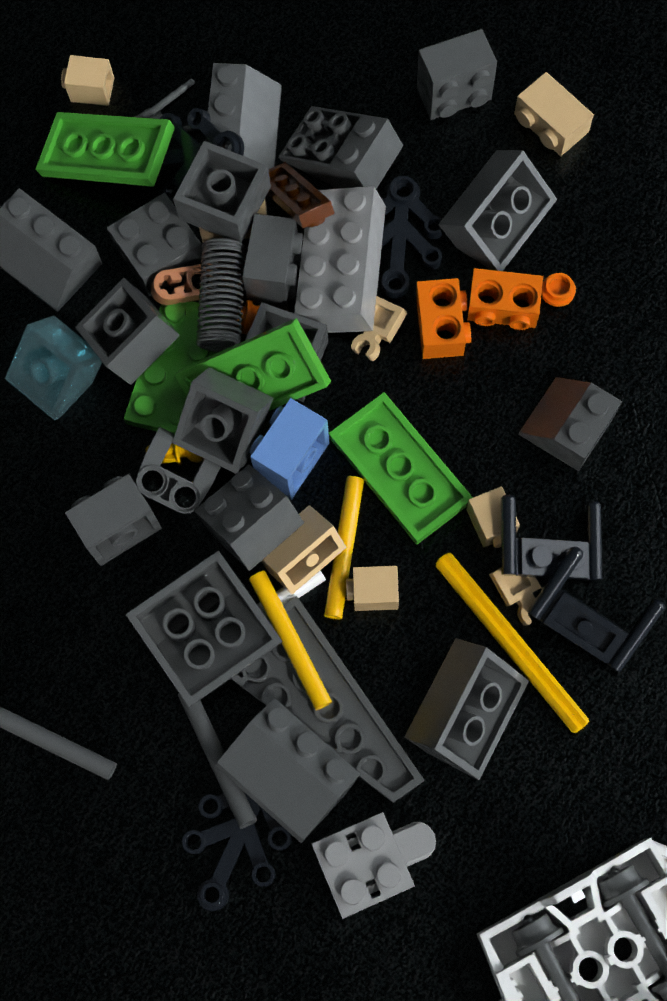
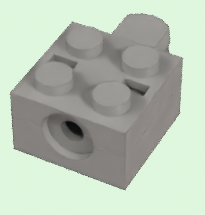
[312,812,436,919]

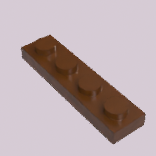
[267,162,335,228]

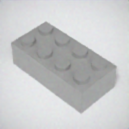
[294,186,386,333]

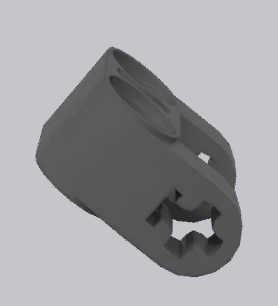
[136,426,221,514]

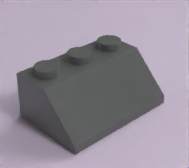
[205,63,282,170]
[438,150,557,271]
[0,188,102,312]
[404,638,529,780]
[215,698,360,843]

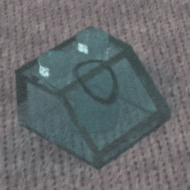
[5,316,102,421]

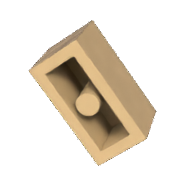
[514,72,594,156]
[261,505,347,594]

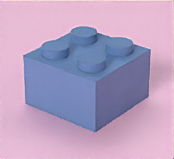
[250,398,329,500]

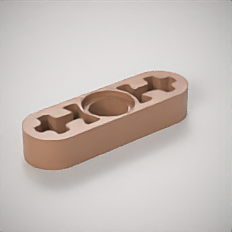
[151,261,244,305]

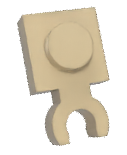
[351,296,407,361]
[489,568,541,625]

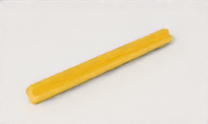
[436,552,589,733]

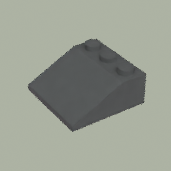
[126,550,283,708]

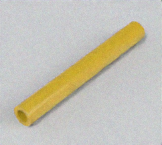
[324,476,364,619]
[249,571,332,711]

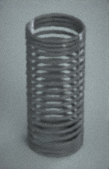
[196,238,246,352]

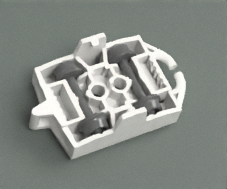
[477,838,667,1001]

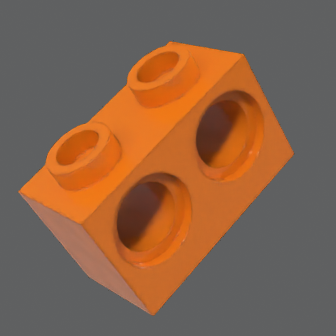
[467,268,543,330]
[416,278,471,359]

